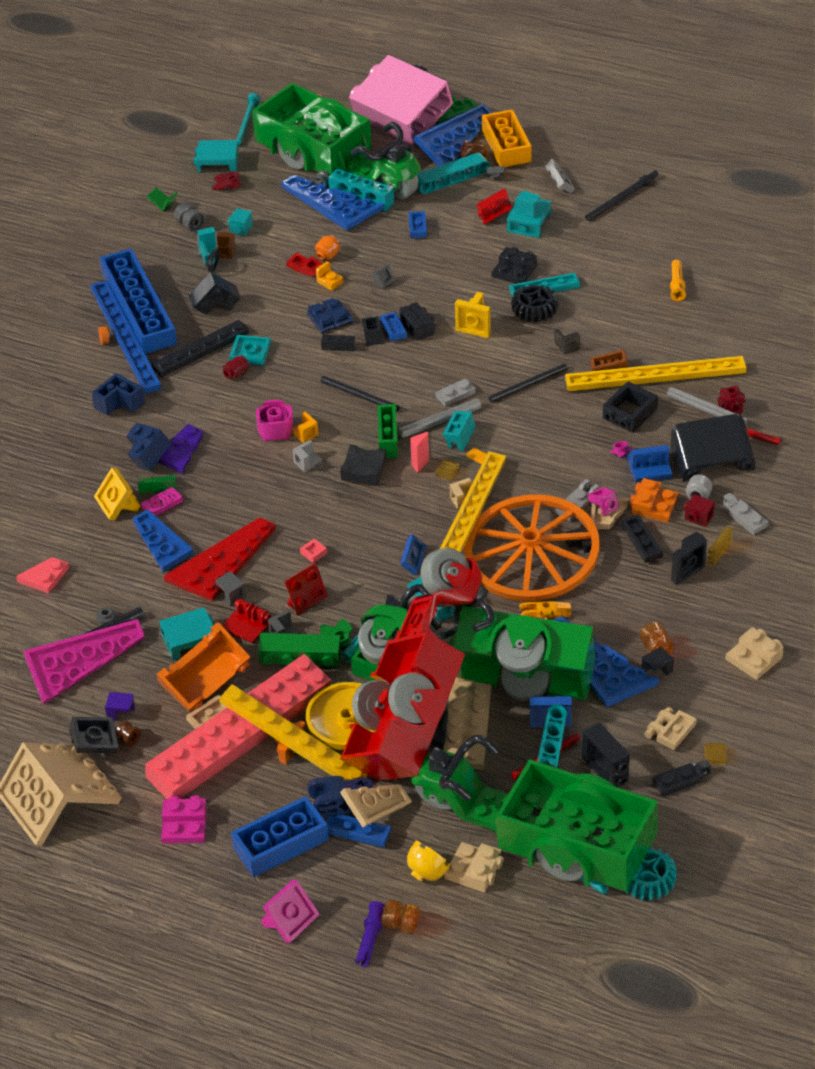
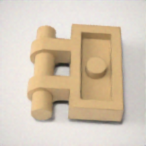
[644,706,697,750]

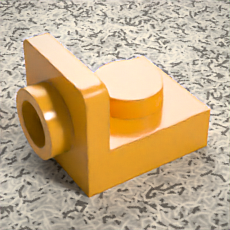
[316,261,343,291]

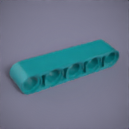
[417,153,491,194]
[537,704,567,768]

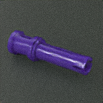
[355,901,388,967]

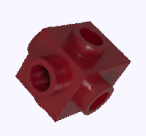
[717,386,745,414]

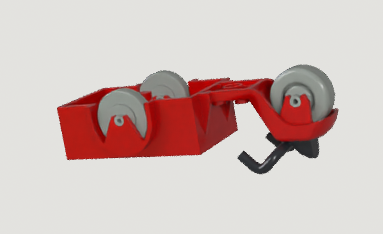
[340,548,495,781]

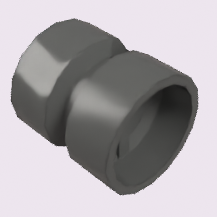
[174,202,205,232]

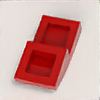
[286,252,323,276]

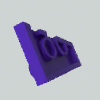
[158,424,203,474]

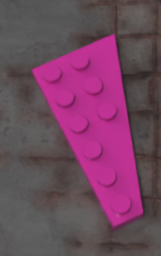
[24,619,145,705]

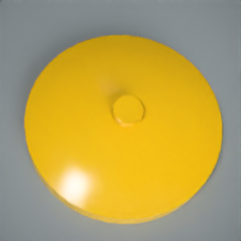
[306,682,375,750]

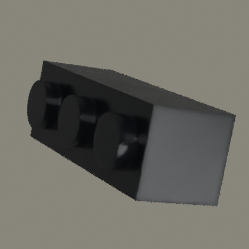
[321,334,356,351]

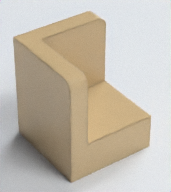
[450,478,472,510]

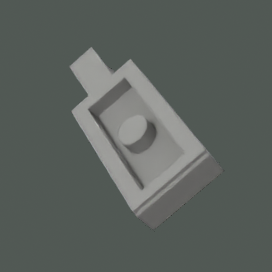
[545,159,575,194]
[723,493,769,535]

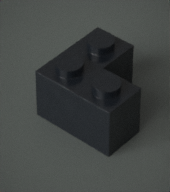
[189,272,241,315]

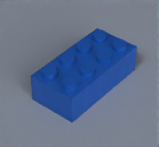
[231,796,329,877]

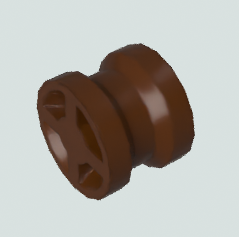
[115,721,141,746]

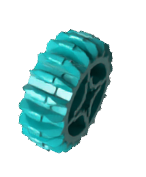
[626,846,677,901]

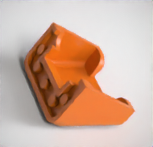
[157,622,250,712]

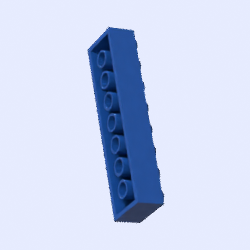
[99,248,177,354]

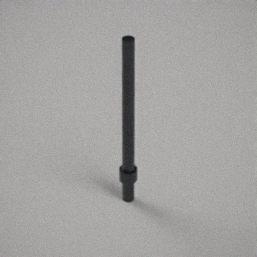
[585,170,659,221]

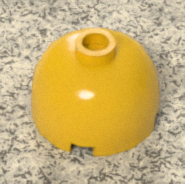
[407,840,451,882]

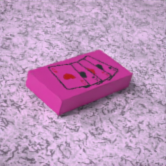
[141,487,183,516]

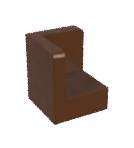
[217,232,236,259]

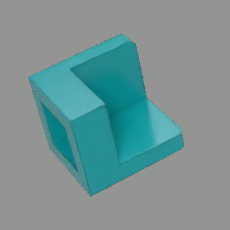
[515,190,540,218]

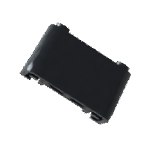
[670,414,755,482]

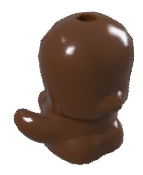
[460,140,488,158]

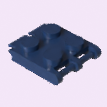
[307,298,354,334]

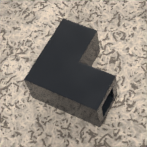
[566,527,592,554]

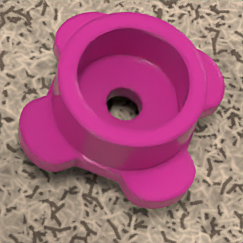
[610,441,633,457]

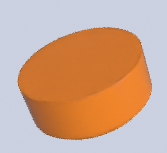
[99,326,109,344]

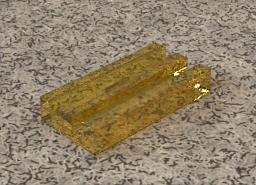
[707,527,733,566]

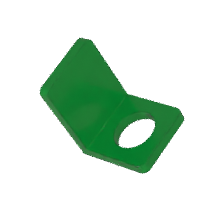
[147,187,178,211]

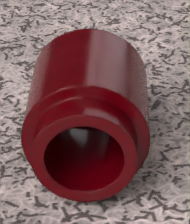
[223,355,249,380]

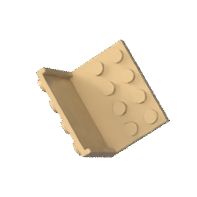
[0,742,122,846]

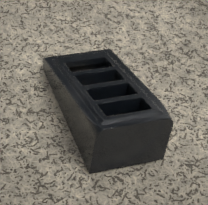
[361,316,384,346]

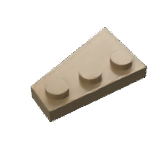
[340,784,412,828]

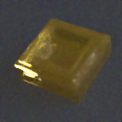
[435,460,460,481]
[704,743,727,764]

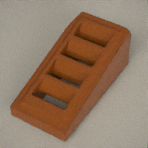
[590,349,629,371]

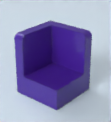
[105,692,135,721]

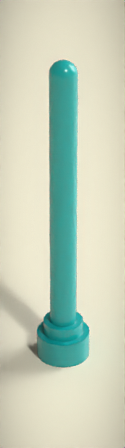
[236,93,261,146]

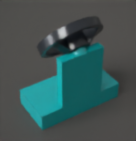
[197,227,220,273]

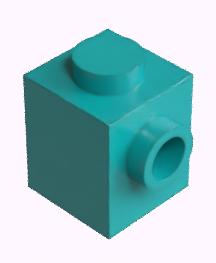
[228,208,253,236]

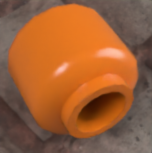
[315,235,340,261]

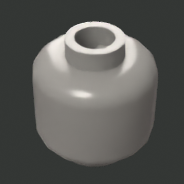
[686,474,712,499]

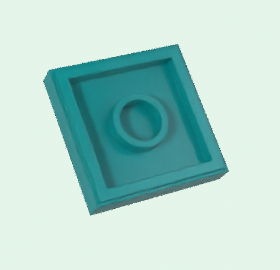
[229,335,272,366]

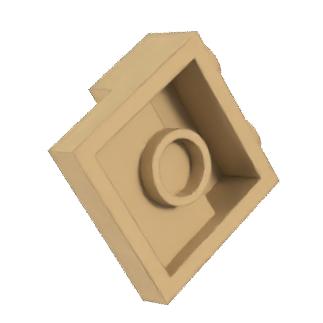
[725,627,784,680]
[444,842,504,893]

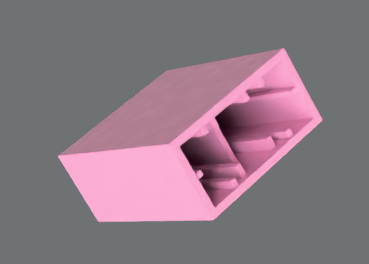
[349,55,453,146]

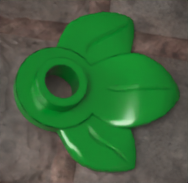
[320,619,352,648]

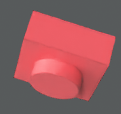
[300,539,327,563]

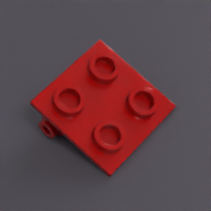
[476,188,513,225]
[284,563,328,615]
[222,599,274,643]

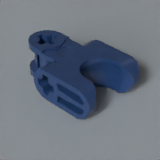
[307,776,373,817]

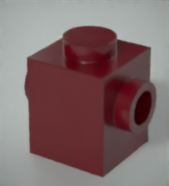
[683,494,715,527]

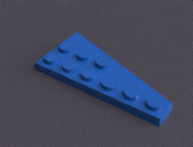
[414,103,492,166]
[281,175,384,231]
[554,616,659,708]

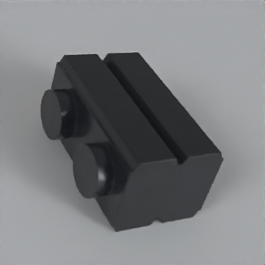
[399,302,436,341]

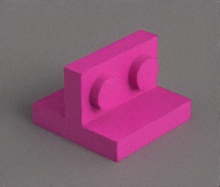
[260,880,320,943]

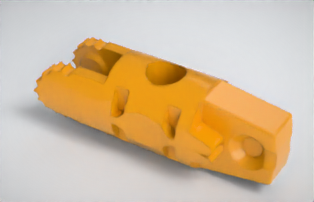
[519,601,571,619]

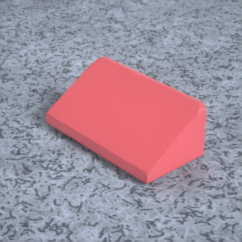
[410,432,429,473]

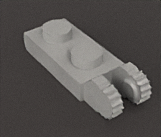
[555,479,601,521]

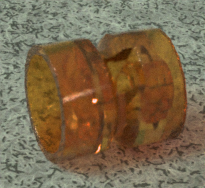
[639,622,674,654]
[382,899,420,934]

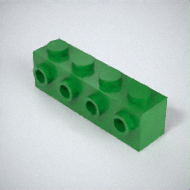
[258,633,341,667]

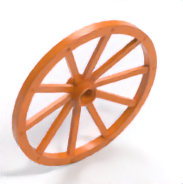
[464,494,600,601]

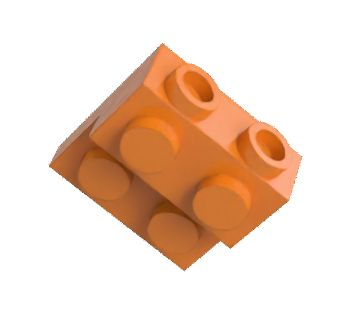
[629,478,679,523]

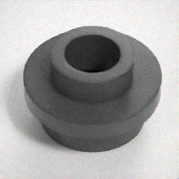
[96,608,116,625]

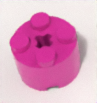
[256,400,294,441]

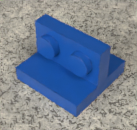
[627,445,672,484]
[529,696,572,728]

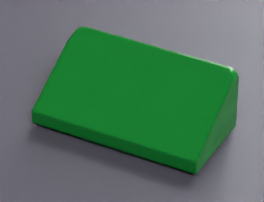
[138,475,176,494]

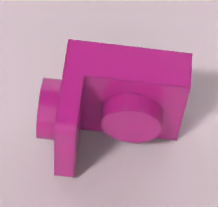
[587,487,619,516]

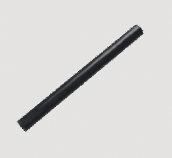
[488,363,568,403]
[320,376,400,412]

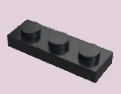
[621,514,663,563]

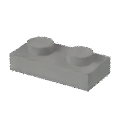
[435,378,476,407]

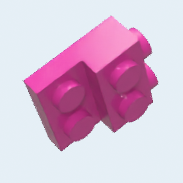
[161,795,207,844]

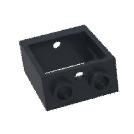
[602,381,658,433]
[582,722,630,787]

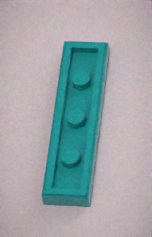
[509,273,580,297]

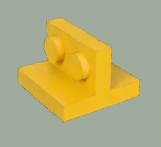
[455,292,491,338]
[94,467,140,520]

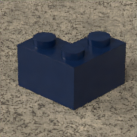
[91,373,145,415]
[126,423,171,471]

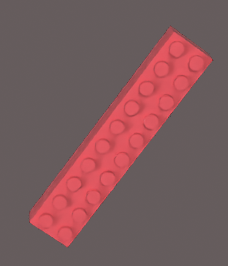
[145,654,331,799]

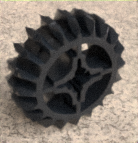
[511,284,558,323]

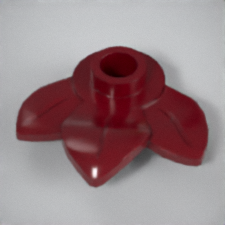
[212,171,241,190]

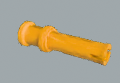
[670,260,686,301]

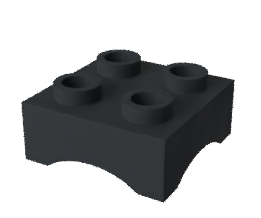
[340,444,386,485]

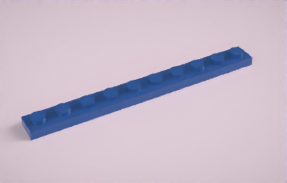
[90,280,161,394]

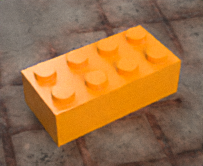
[482,109,531,167]

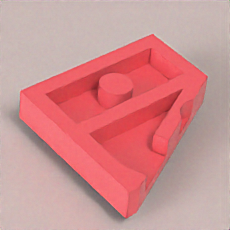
[16,557,69,593]

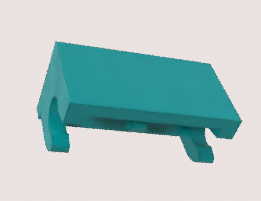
[442,411,476,451]

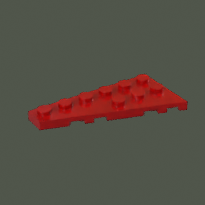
[164,517,276,602]

